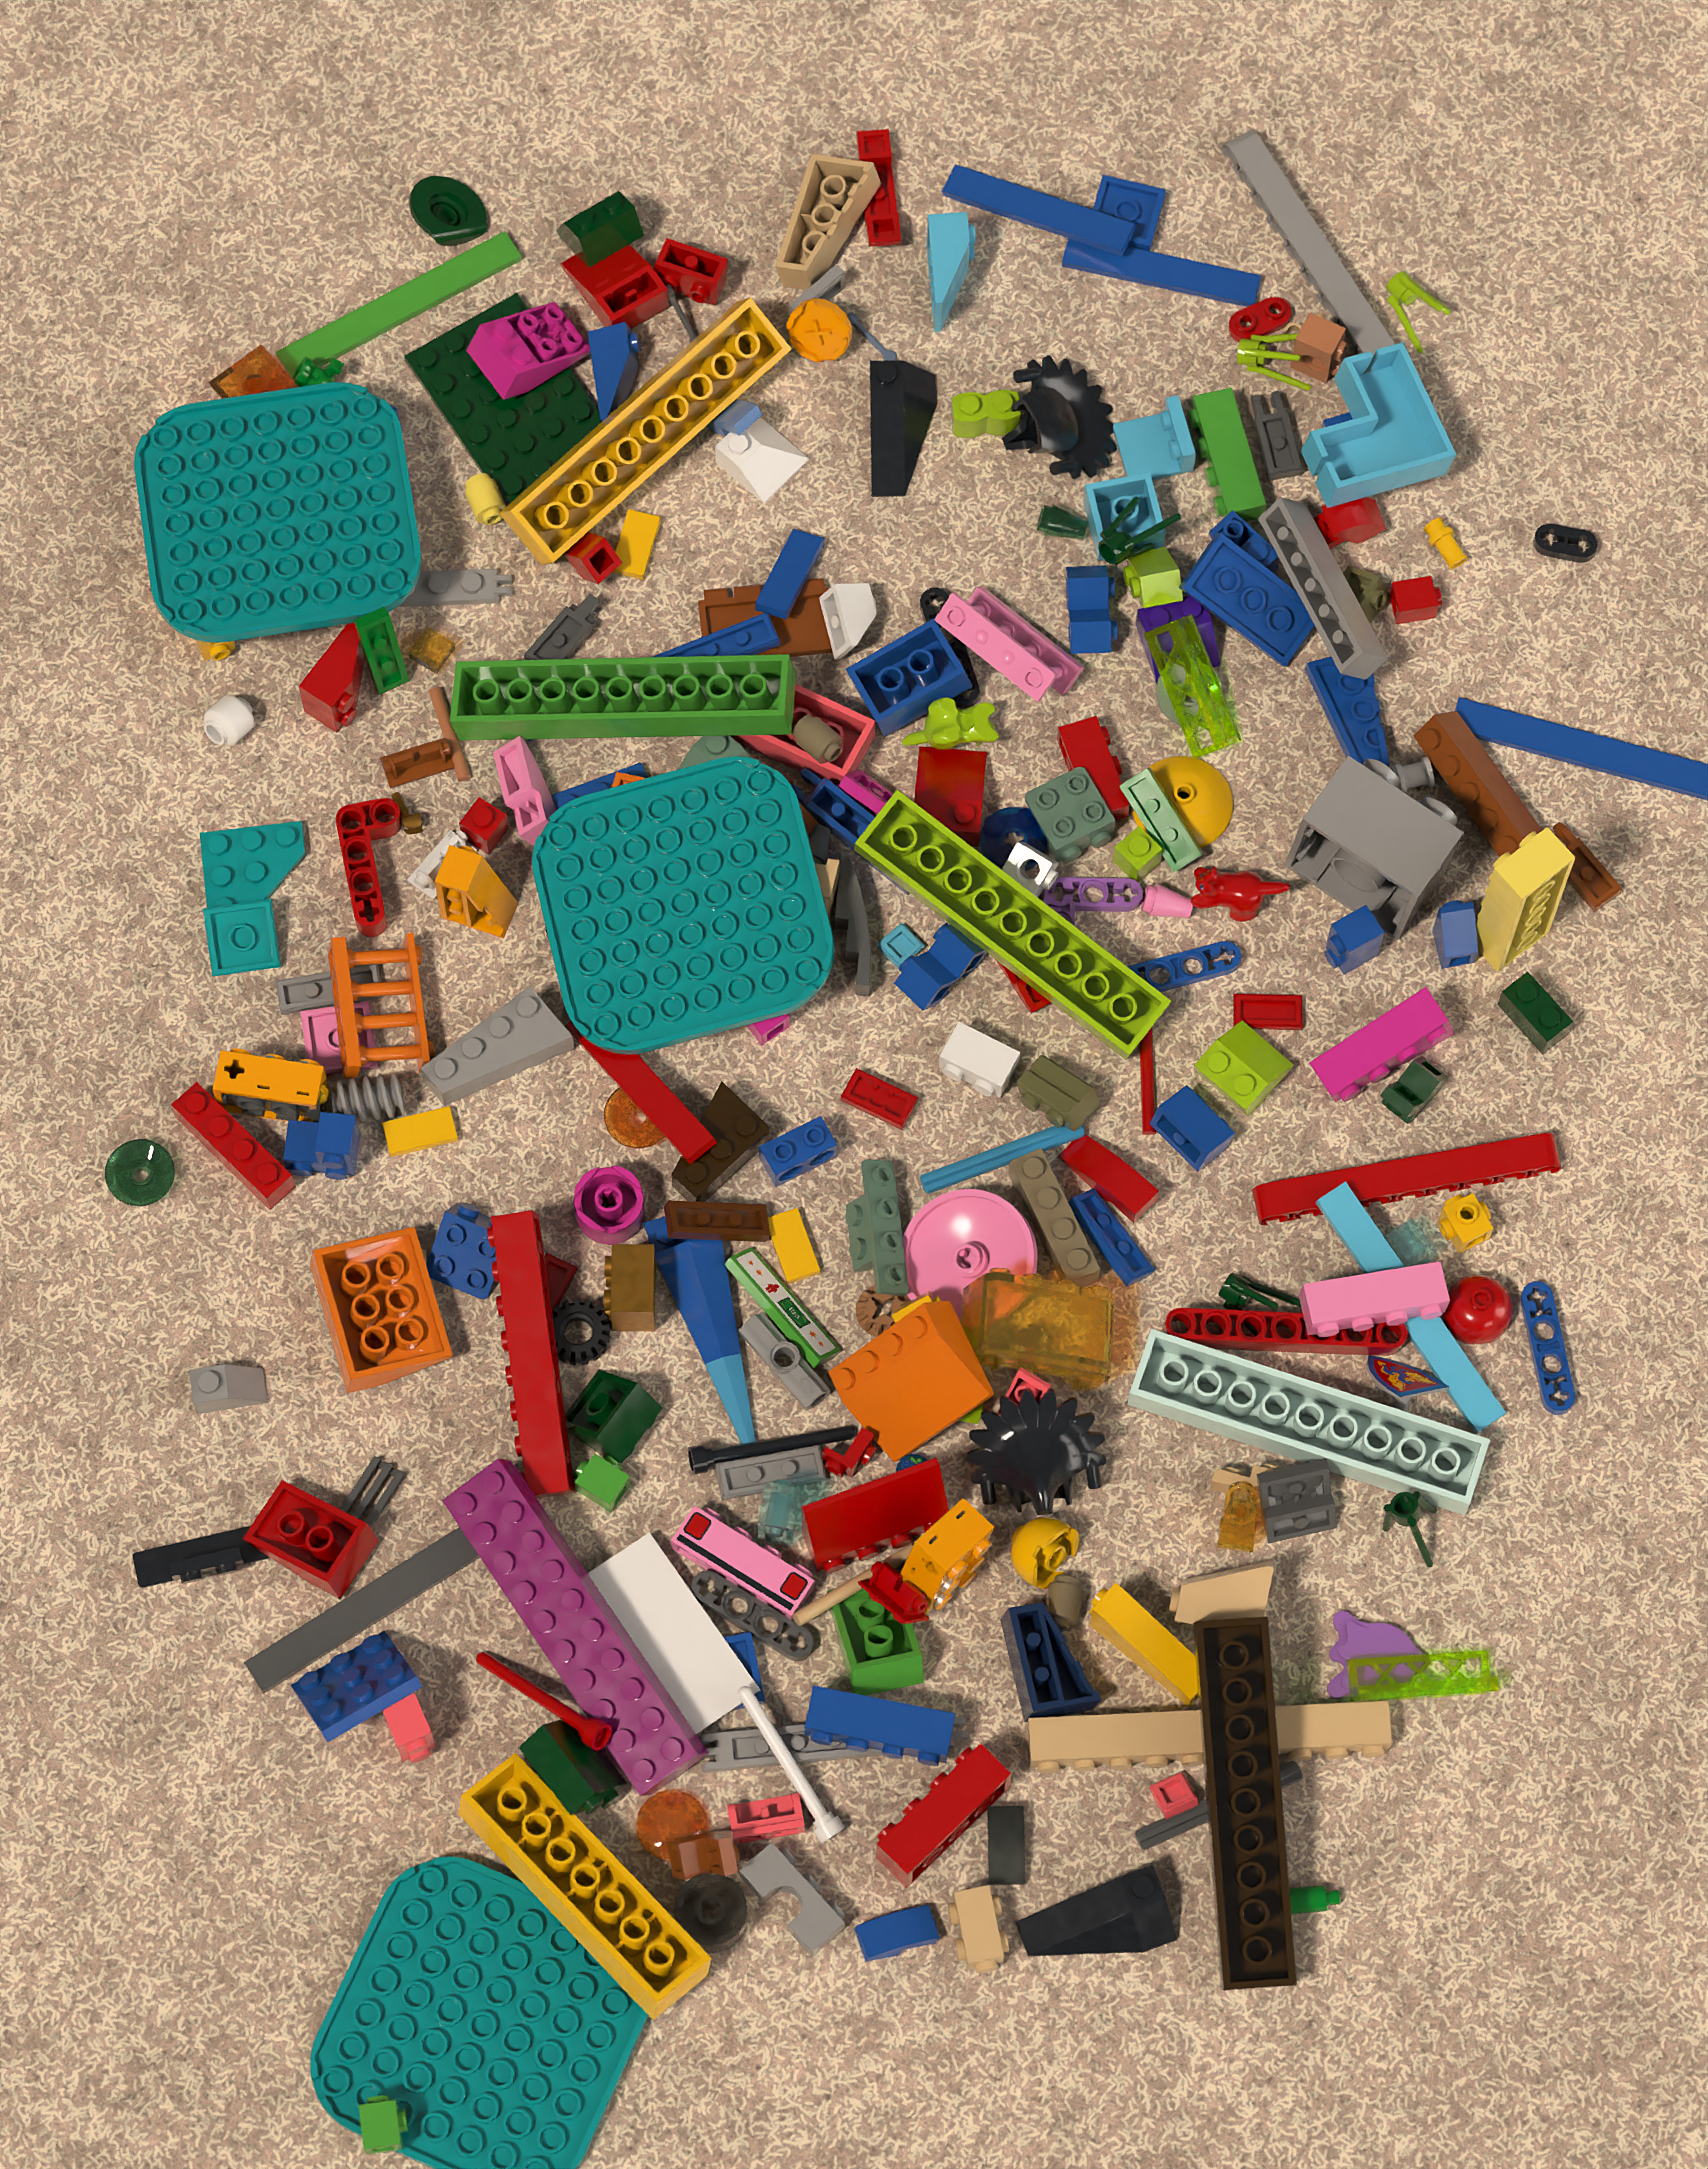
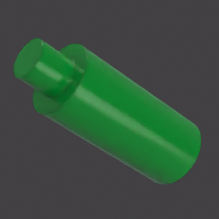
[1289,1885,1340,1914]

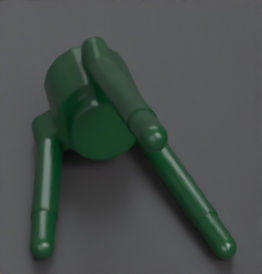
[1098,496,1181,565]
[1218,1272,1301,1336]
[1382,1491,1437,1567]

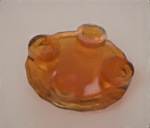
[636,1789,708,1862]

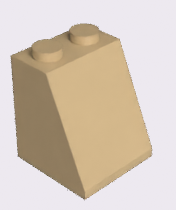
[1169,1561,1274,1624]

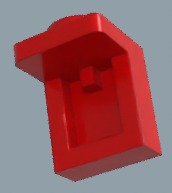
[822,1427,877,1478]

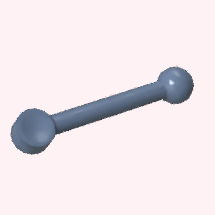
[847,313,896,360]

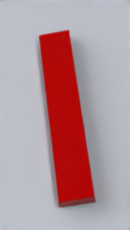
[565,1021,717,1165]

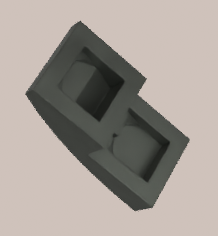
[987,1806,1025,1885]

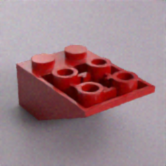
[560,245,669,329]

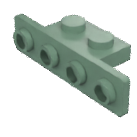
[845,1159,909,1296]

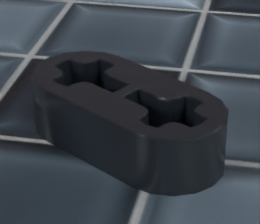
[1533,524,1598,563]

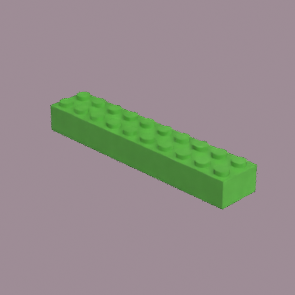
[450,654,796,741]

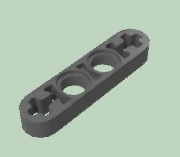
[691,1571,814,1661]

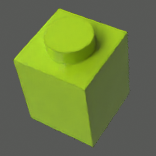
[1113,826,1163,882]

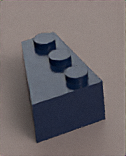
[1000,1602,1102,1723]

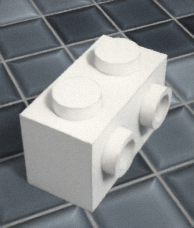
[939,1022,1020,1098]

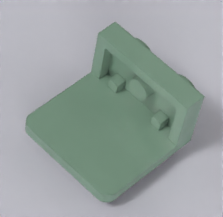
[1025,767,1116,863]

